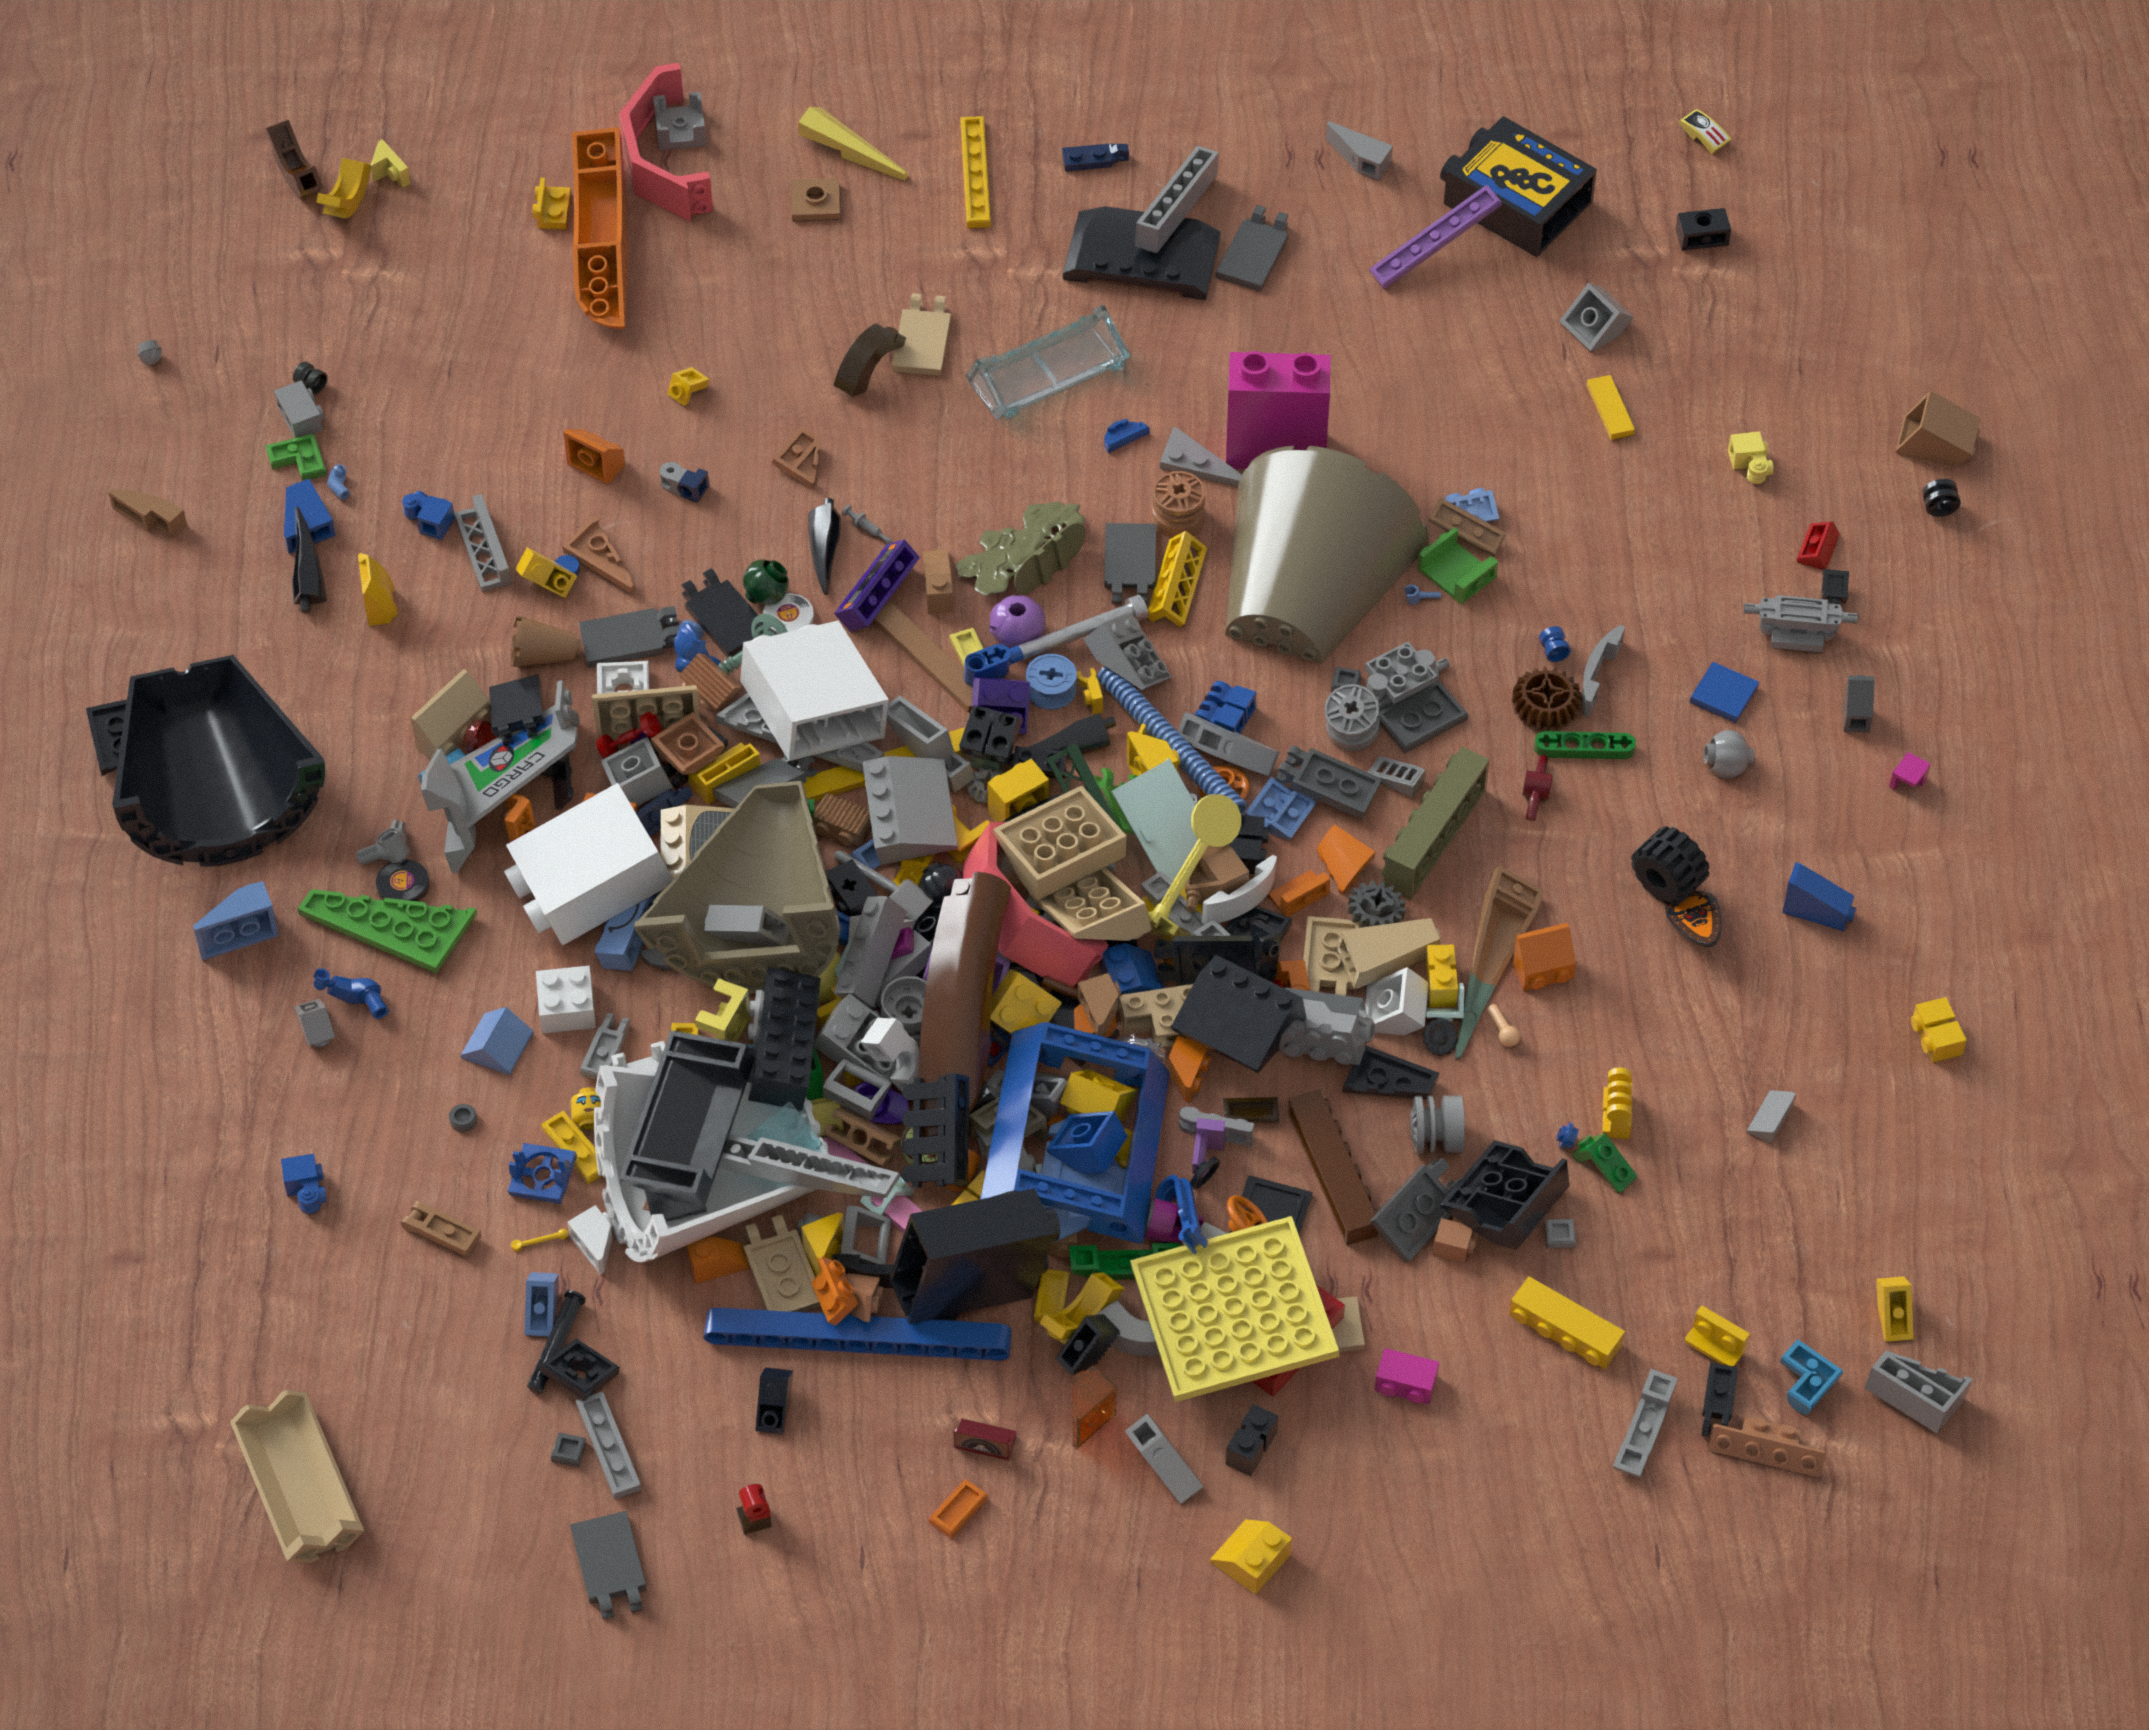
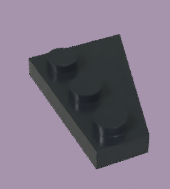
[1342,1046,1439,1099]

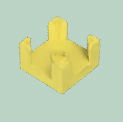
[695,979,751,1042]

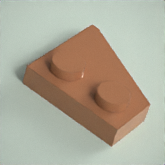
[772,426,822,489]

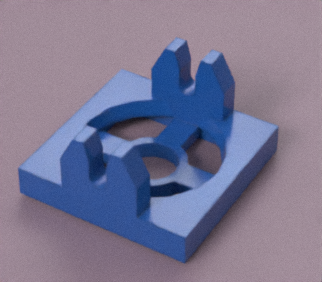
[508,1143,577,1204]

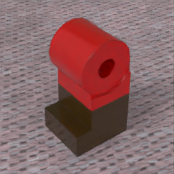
[736,1484,772,1535]

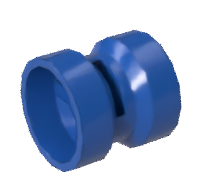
[1539,626,1571,662]

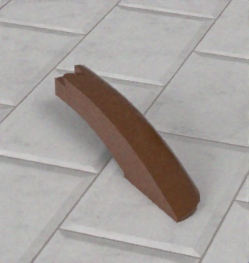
[918,872,1011,1137]

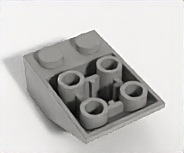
[1083,613,1172,690]
[813,994,897,1081]

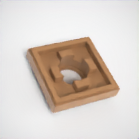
[791,178,840,221]

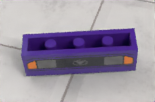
[834,539,920,632]

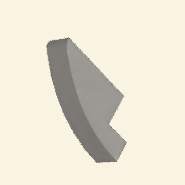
[886,695,974,793]

